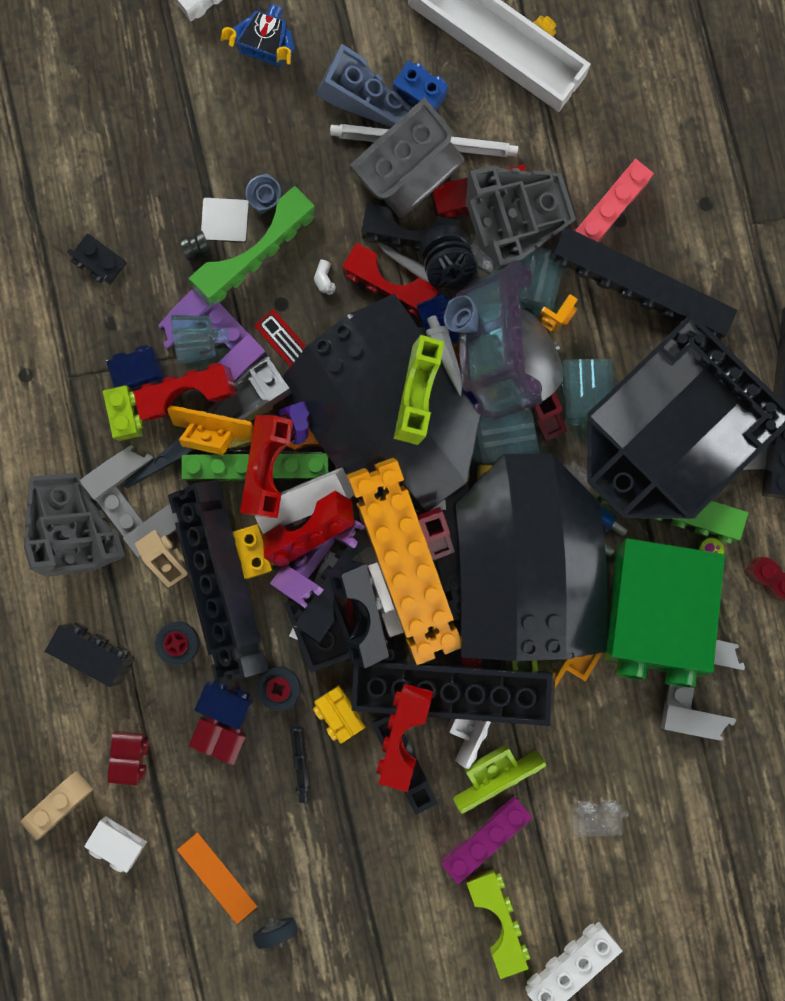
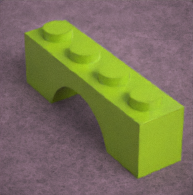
[394,335,445,445]
[465,867,530,979]

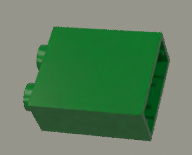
[603,538,725,688]

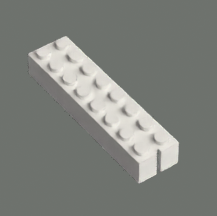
[408,0,591,112]

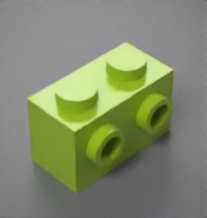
[103,385,143,441]

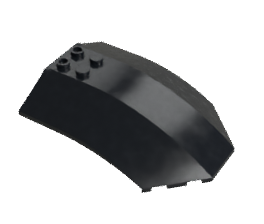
[282,294,481,512]
[587,313,785,519]
[455,453,608,661]

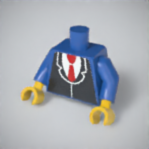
[220,4,295,67]

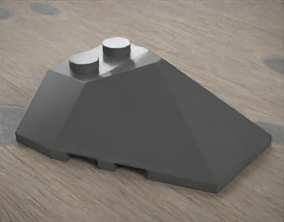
[466,166,576,267]
[24,473,125,577]

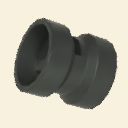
[180,231,211,261]

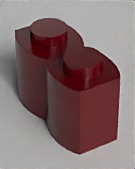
[744,557,785,601]
[189,715,247,765]
[108,731,149,786]

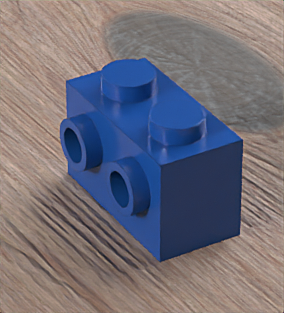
[393,60,448,111]

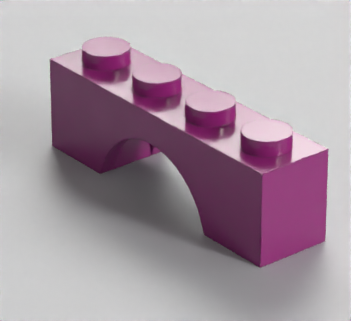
[441,794,533,884]

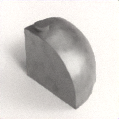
[481,308,564,410]

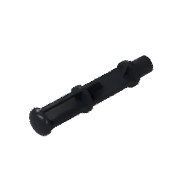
[289,726,310,803]

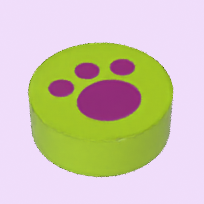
[698,538,724,554]

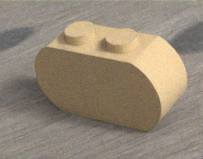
[20,771,94,841]

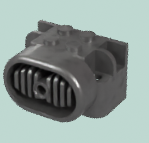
[349,97,464,218]

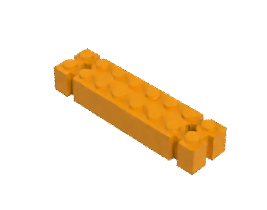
[346,458,461,665]

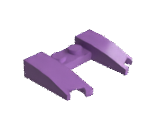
[159,289,267,383]
[270,519,365,608]

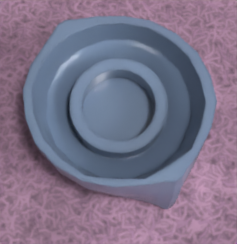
[245,174,281,215]
[444,296,479,333]

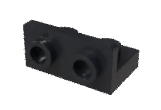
[67,233,127,285]

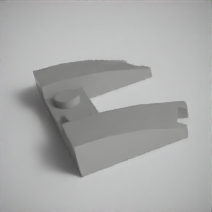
[79,445,178,558]
[660,640,745,741]

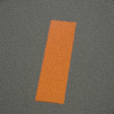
[177,832,258,924]

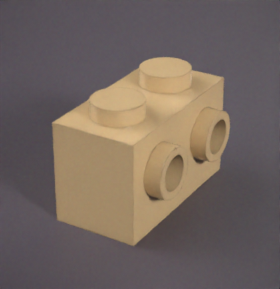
[135,530,188,588]

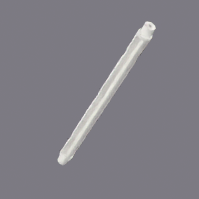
[330,124,518,157]

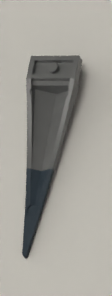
[124,355,292,488]

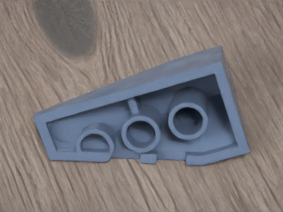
[315,44,412,127]

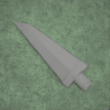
[378,242,430,283]
[426,316,463,397]

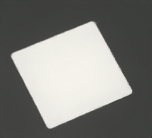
[201,198,248,241]

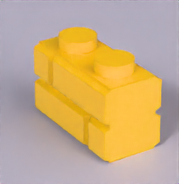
[313,685,366,744]

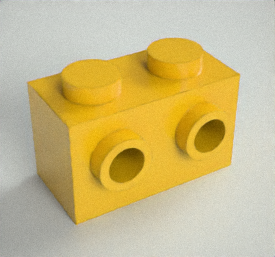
[232,524,275,580]

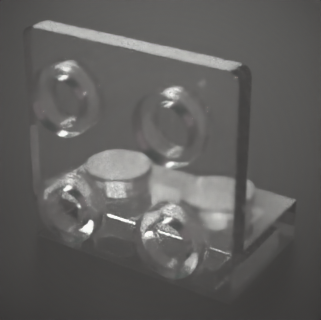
[571,800,628,837]

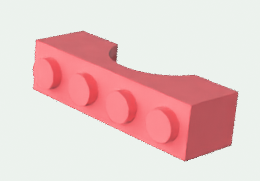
[575,158,654,242]

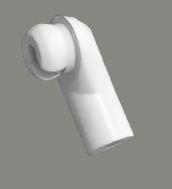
[314,260,336,295]

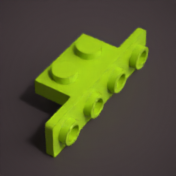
[453,744,546,814]

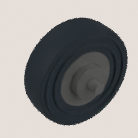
[253,917,298,949]

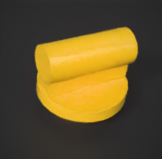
[533,16,556,37]

